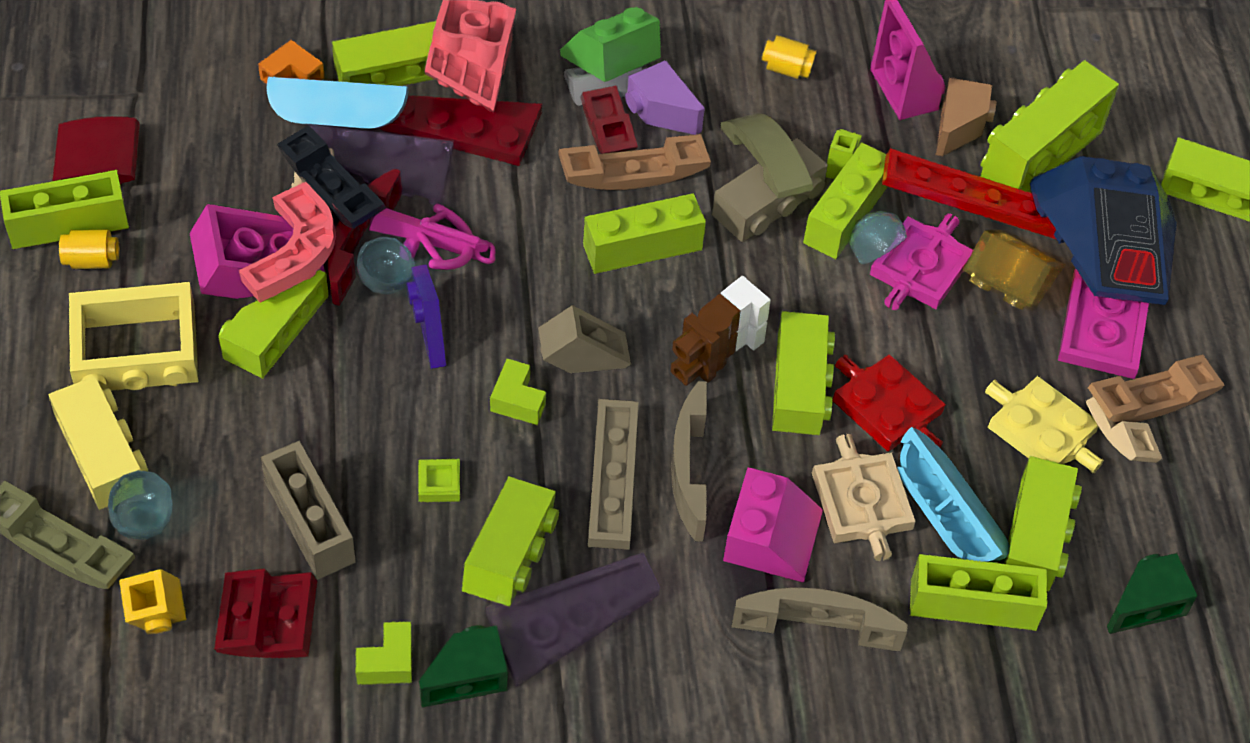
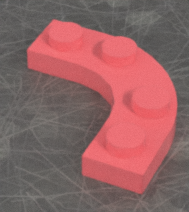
[239,181,336,303]

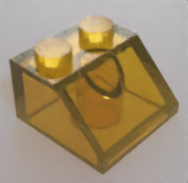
[963,229,1065,310]

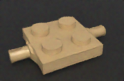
[812,434,915,561]

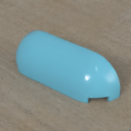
[267,77,408,129]
[897,427,1010,563]

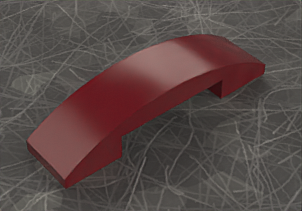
[328,169,402,306]

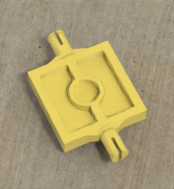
[985,376,1104,473]

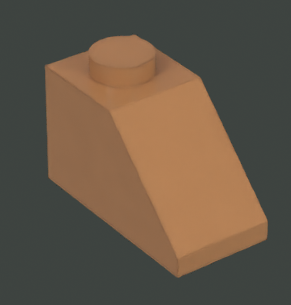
[936,78,996,156]

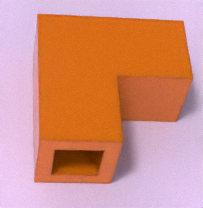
[258,40,324,84]

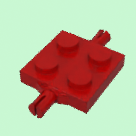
[832,354,946,452]

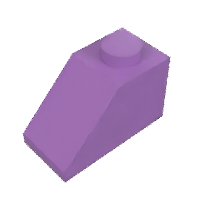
[625,60,705,135]

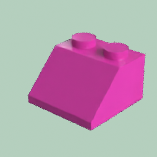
[723,467,823,583]

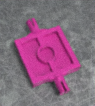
[870,214,974,310]

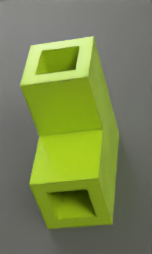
[825,129,862,179]
[490,359,546,425]
[356,622,412,685]

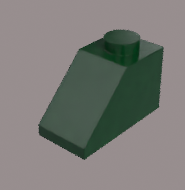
[1107,553,1198,634]
[419,625,508,708]

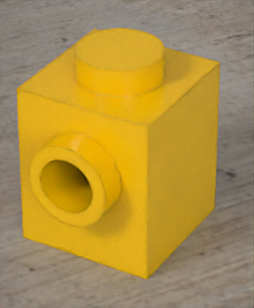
[119,569,186,634]

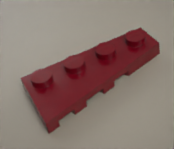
[380,95,542,166]

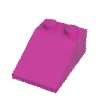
[870,0,945,120]
[190,204,325,299]

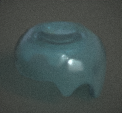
[849,210,907,264]
[356,236,416,295]
[108,470,173,540]

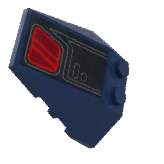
[1029,156,1177,305]

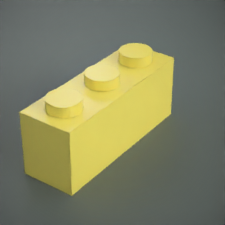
[48,376,148,510]

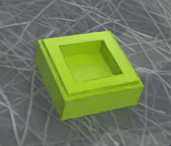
[418,459,460,502]

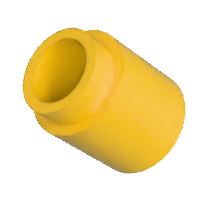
[761,35,816,79]
[59,229,119,269]

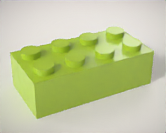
[980,60,1119,193]

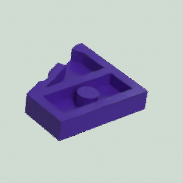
[406,265,446,369]

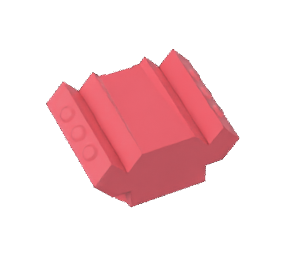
[425,0,516,113]

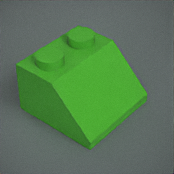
[560,7,661,82]

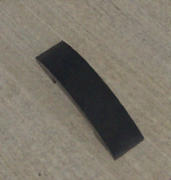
[277,125,386,229]

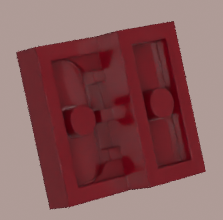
[52,116,140,184]
[214,568,317,658]

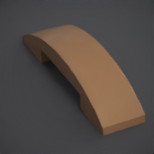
[558,134,711,190]
[1088,355,1224,423]

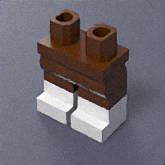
[671,275,771,386]

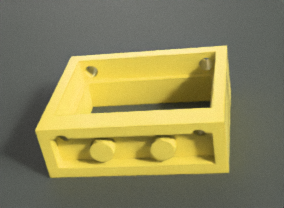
[69,282,199,391]

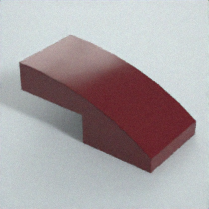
[580,85,638,154]

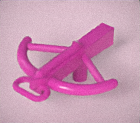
[369,204,496,270]

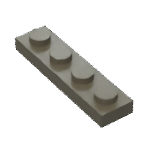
[588,399,639,550]

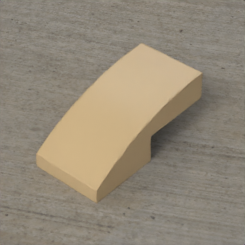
[1086,397,1162,463]

